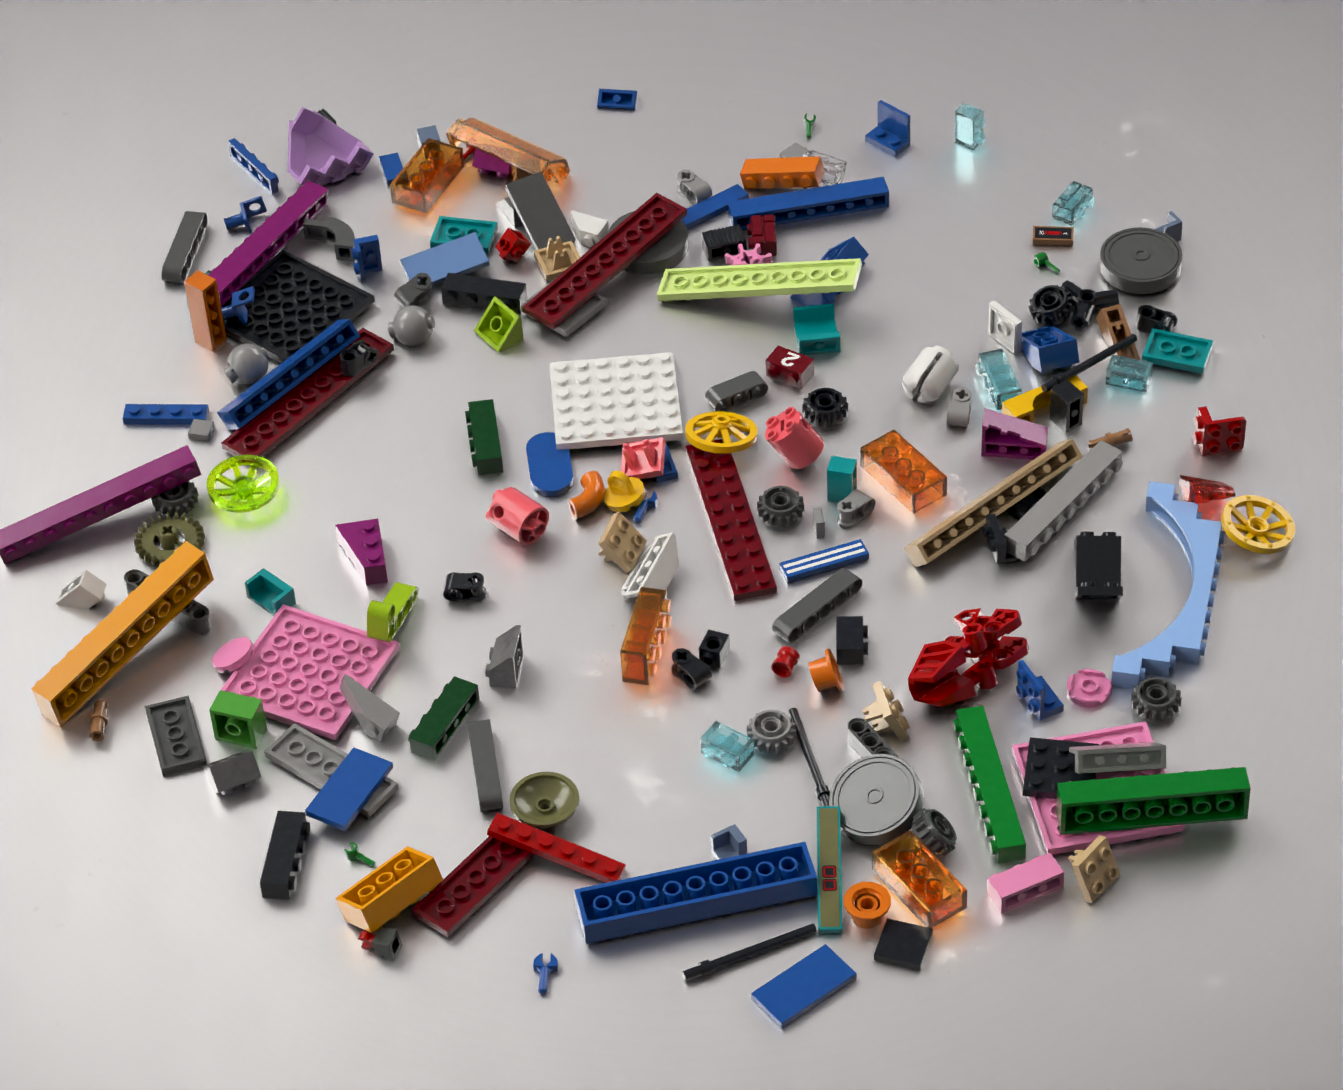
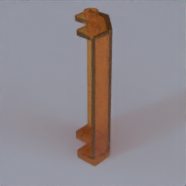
[446,117,570,184]

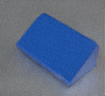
[597,89,638,110]

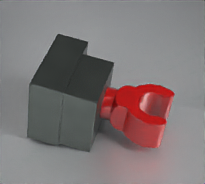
[358,927,402,961]

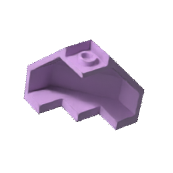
[287,107,374,186]

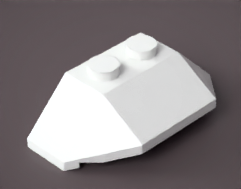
[620,532,679,599]

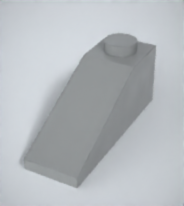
[339,674,400,742]

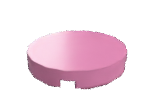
[212,637,255,673]
[1067,669,1112,708]

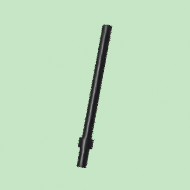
[1041,334,1137,393]
[788,708,830,806]
[682,923,817,980]

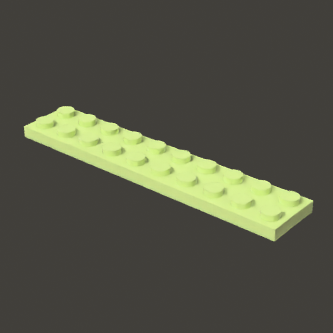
[657,258,862,301]

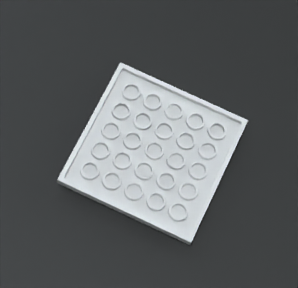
[549,352,683,450]

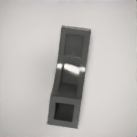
[303,216,356,262]

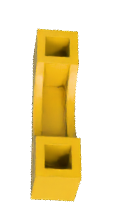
[1002,375,1088,423]

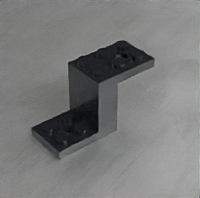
[1074,531,1123,600]

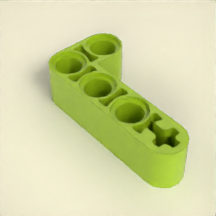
[367,582,419,642]

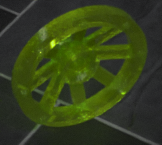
[206,455,280,513]

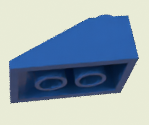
[1021,325,1079,373]

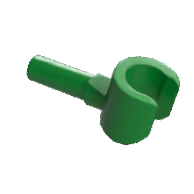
[804,113,816,138]
[1033,252,1060,274]
[344,842,376,867]

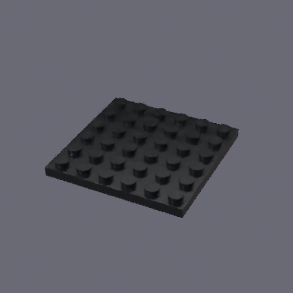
[221,250,375,363]

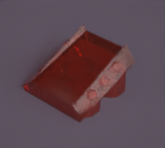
[1179,475,1235,504]

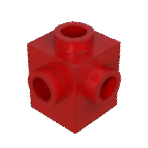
[495,228,531,263]

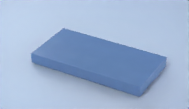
[400,232,490,286]

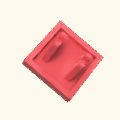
[621,437,666,480]

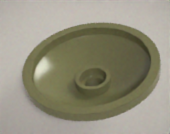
[509,772,579,828]

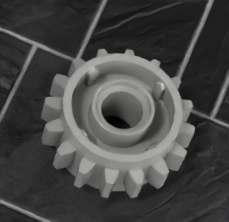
[747,710,796,754]

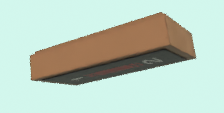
[1033,226,1074,246]

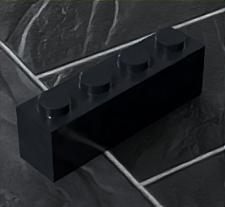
[441,273,527,315]
[260,811,310,900]

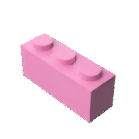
[987,853,1064,913]

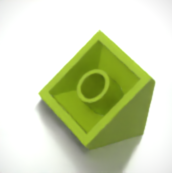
[473,296,524,352]

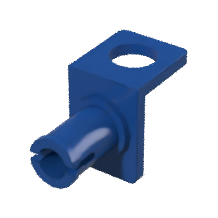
[224,196,267,233]
[221,286,255,324]

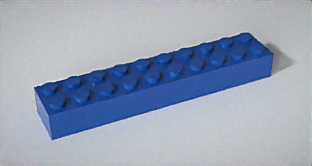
[574,842,818,944]

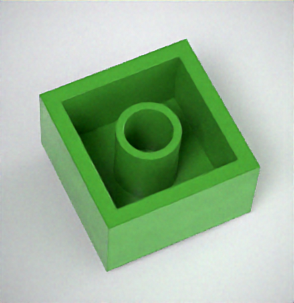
[209,690,267,749]

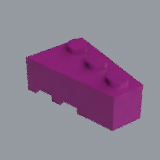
[981,408,1048,460]
[335,518,388,586]

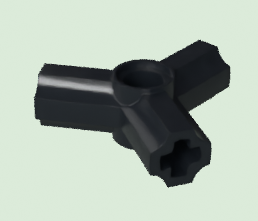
[1061,280,1119,330]

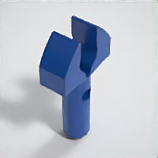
[633,489,658,523]
[533,953,558,994]

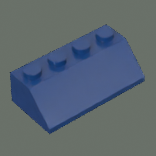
[790,237,869,306]

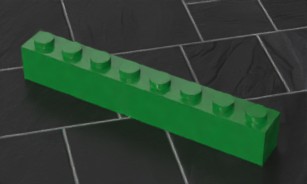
[953,705,1026,864]

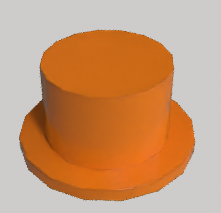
[808,648,844,692]
[844,882,891,929]

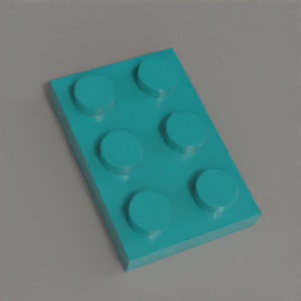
[430,216,498,254]
[1142,328,1213,374]

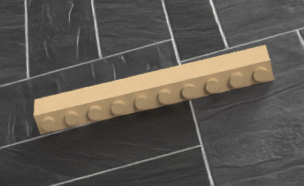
[904,438,1083,567]

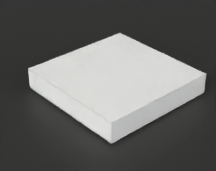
[988,300,1022,355]

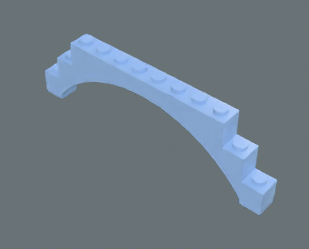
[1111,481,1225,689]

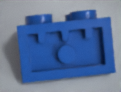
[865,100,910,157]
[1016,660,1064,721]

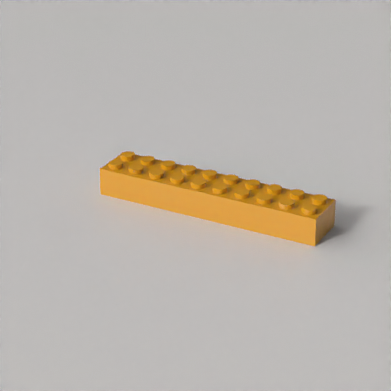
[31,541,214,728]

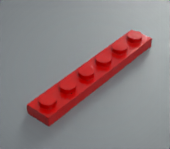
[487,813,626,883]

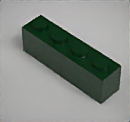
[465,399,503,475]
[408,676,480,761]

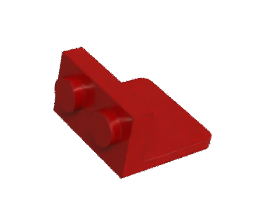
[1193,406,1247,456]

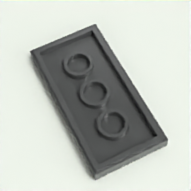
[505,171,576,250]
[144,695,207,776]

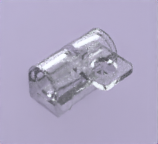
[803,150,847,189]

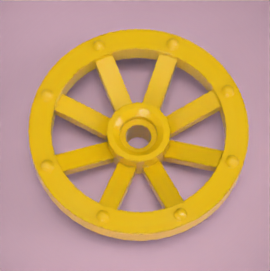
[685,411,758,454]
[1221,495,1295,554]

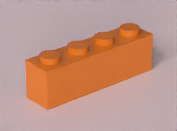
[740,156,825,189]
[184,270,227,352]

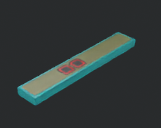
[817,806,842,934]

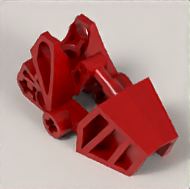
[908,608,1029,707]

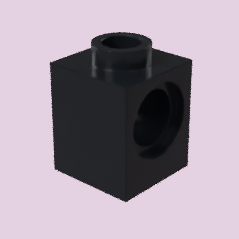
[699,629,730,668]

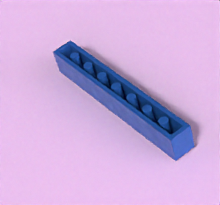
[728,177,889,231]
[217,319,360,430]

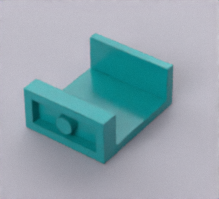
[793,304,841,355]

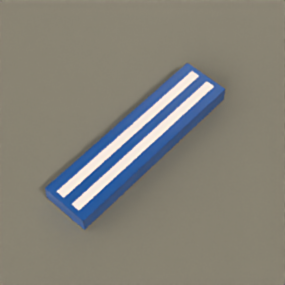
[779,539,869,583]

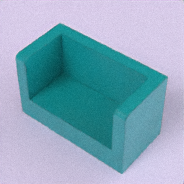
[827,456,857,503]
[245,568,296,616]

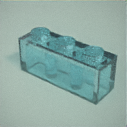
[975,349,1022,410]

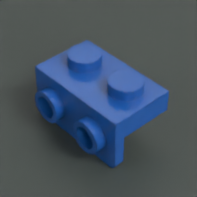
[351,235,383,282]

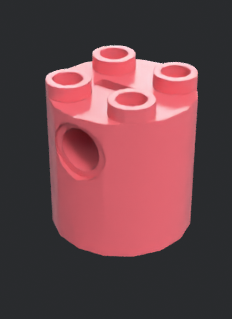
[765,407,824,469]
[485,487,549,545]

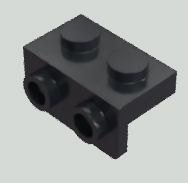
[983,514,1017,564]

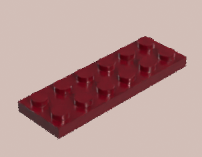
[412,836,535,938]

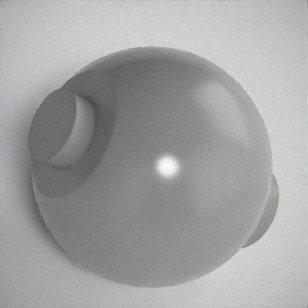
[388,306,435,347]
[223,343,269,385]

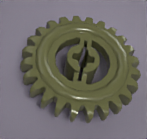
[134,511,205,566]

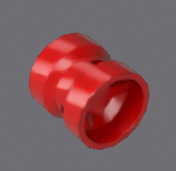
[771,646,800,678]

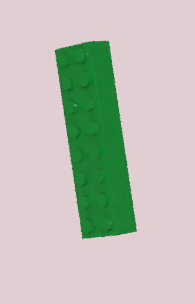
[1056,767,1251,835]

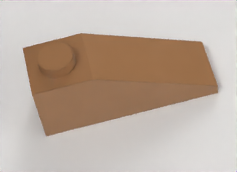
[1096,304,1141,367]

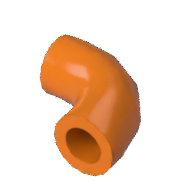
[568,471,605,520]

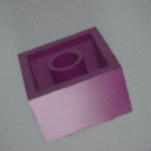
[472,144,525,178]

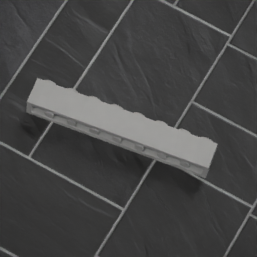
[1004,440,1123,562]

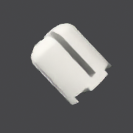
[902,345,959,405]

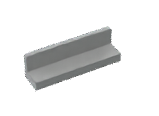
[1069,742,1166,774]

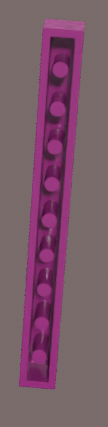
[208,181,328,307]
[0,445,201,564]

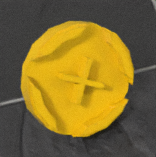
[603,470,646,512]

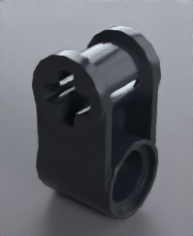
[1136,305,1178,334]
[340,340,378,377]
[443,572,487,602]
[671,648,712,690]

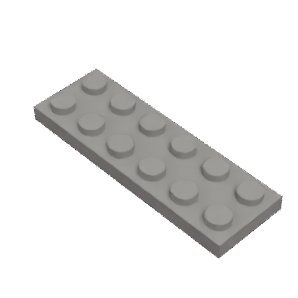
[264,723,399,818]

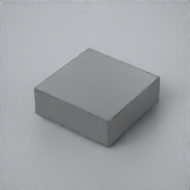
[188,419,215,441]
[813,507,825,539]

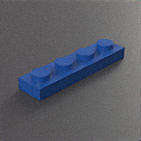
[228,138,279,195]
[122,404,209,425]

